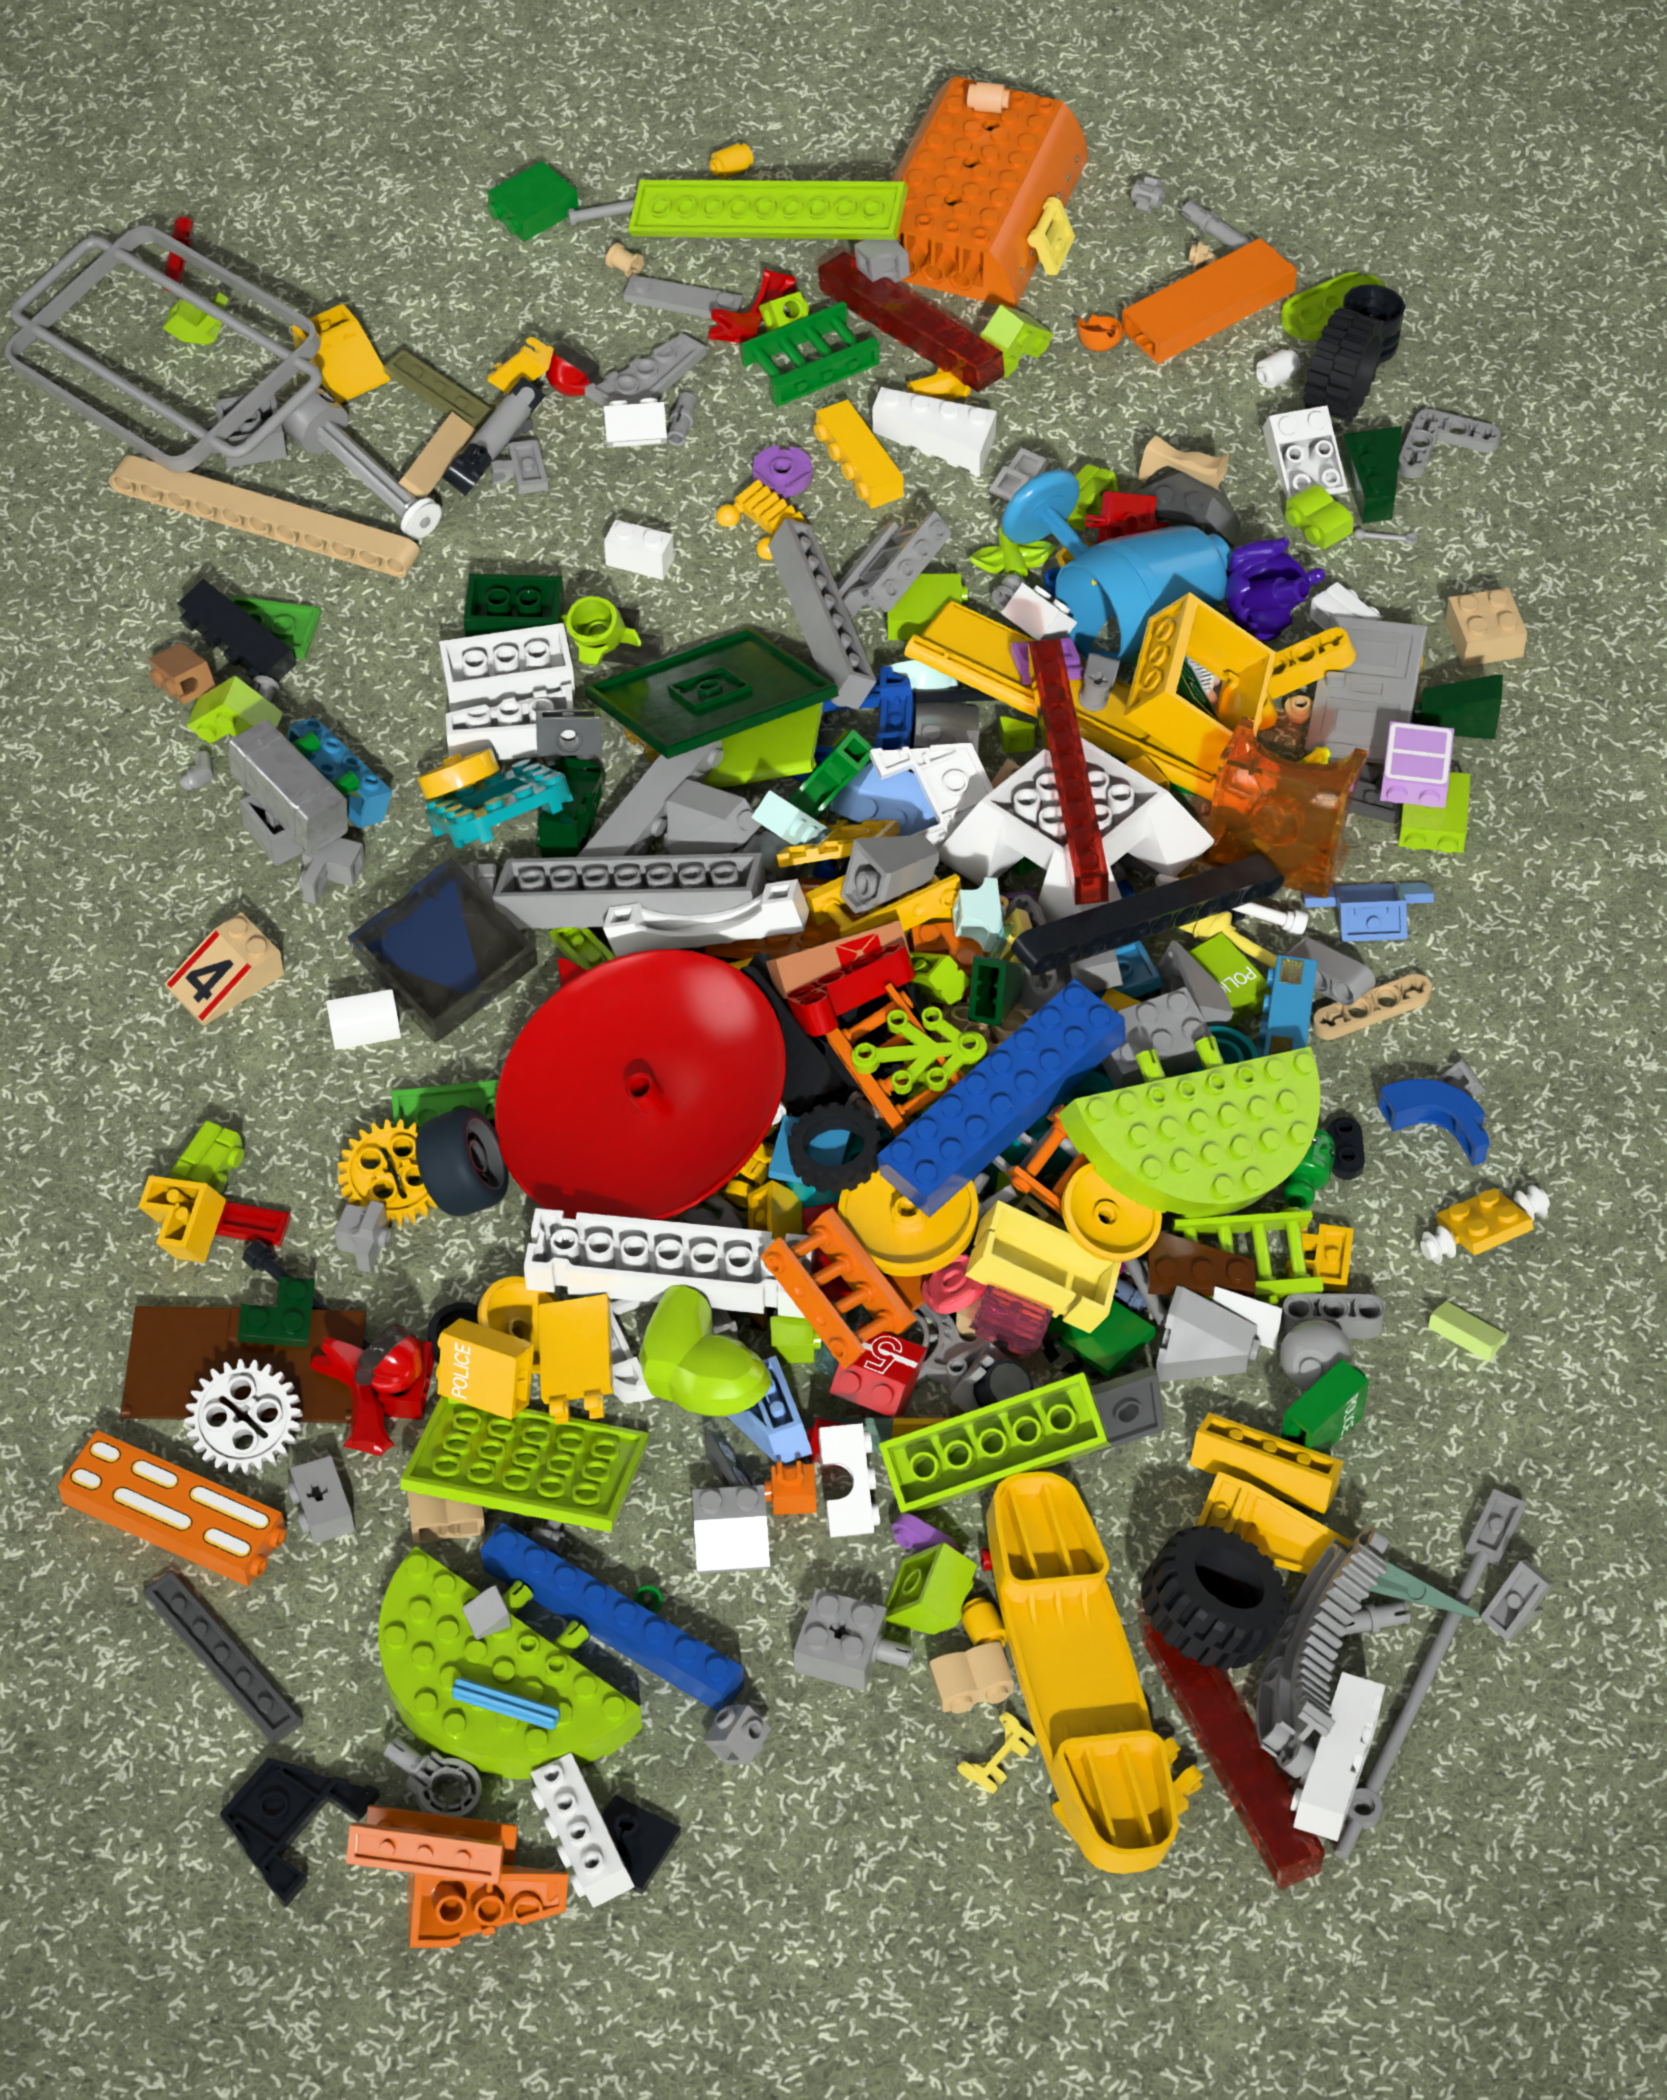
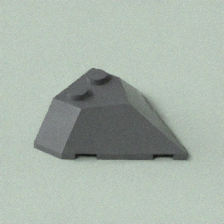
[1131,448,1240,548]

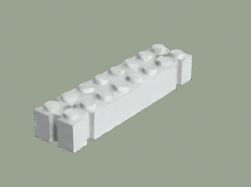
[524,1208,815,1318]

